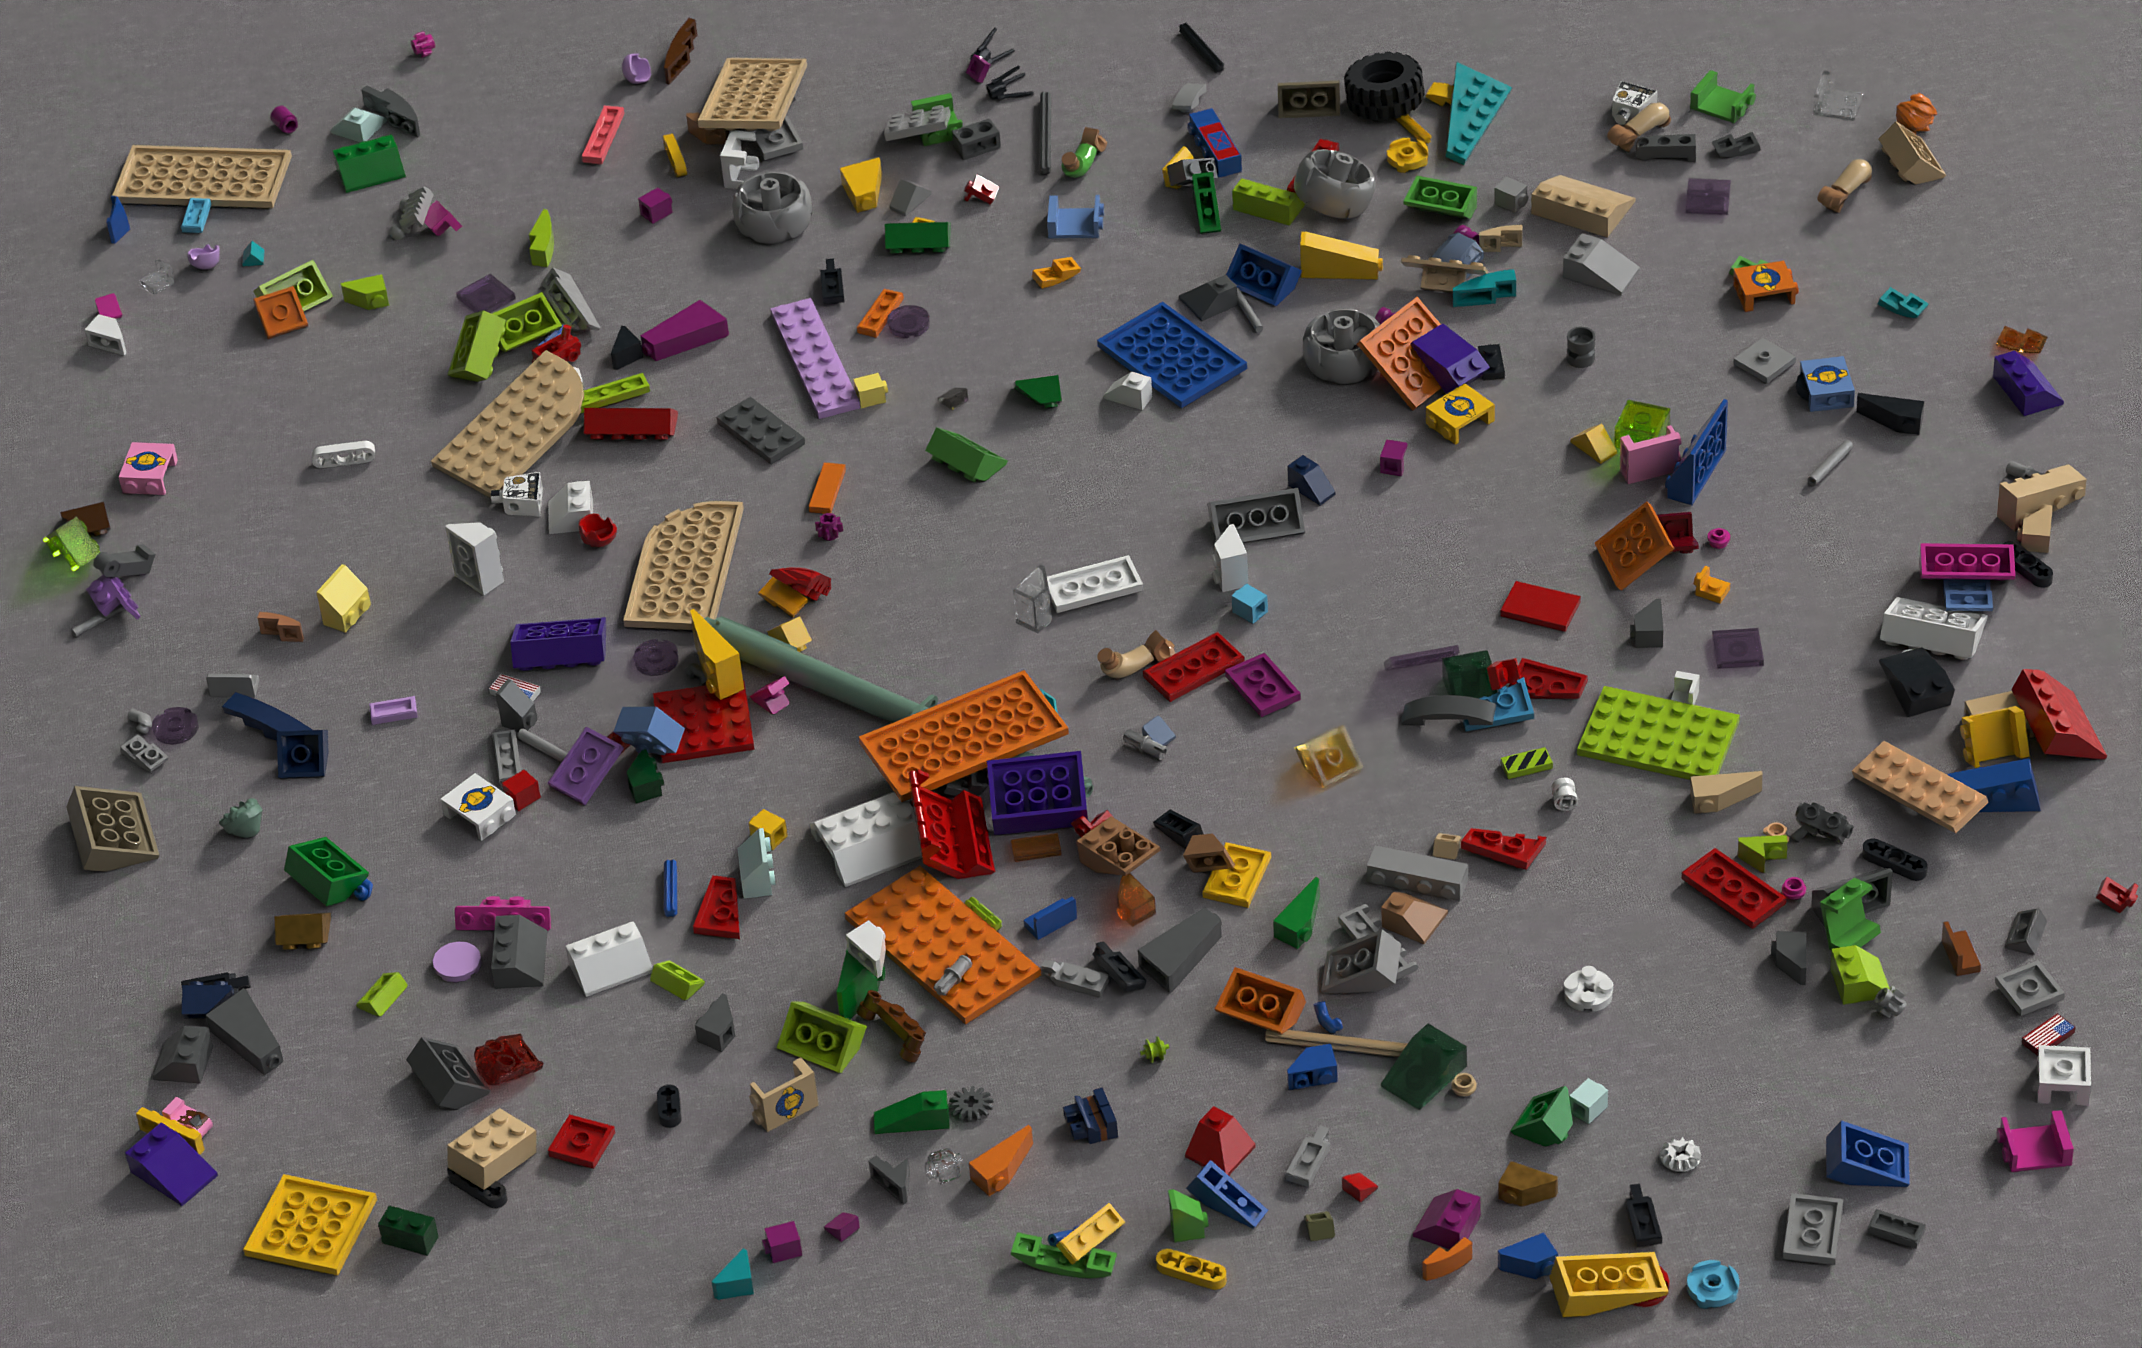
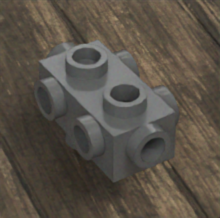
[1792,802,1854,844]

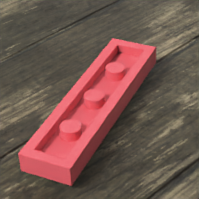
[582,106,625,164]

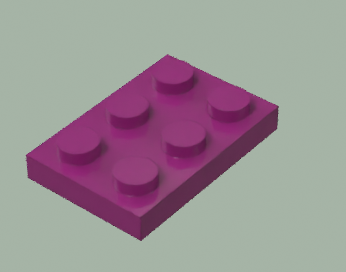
[1225,653,1301,717]

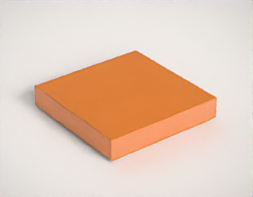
[253,286,308,339]

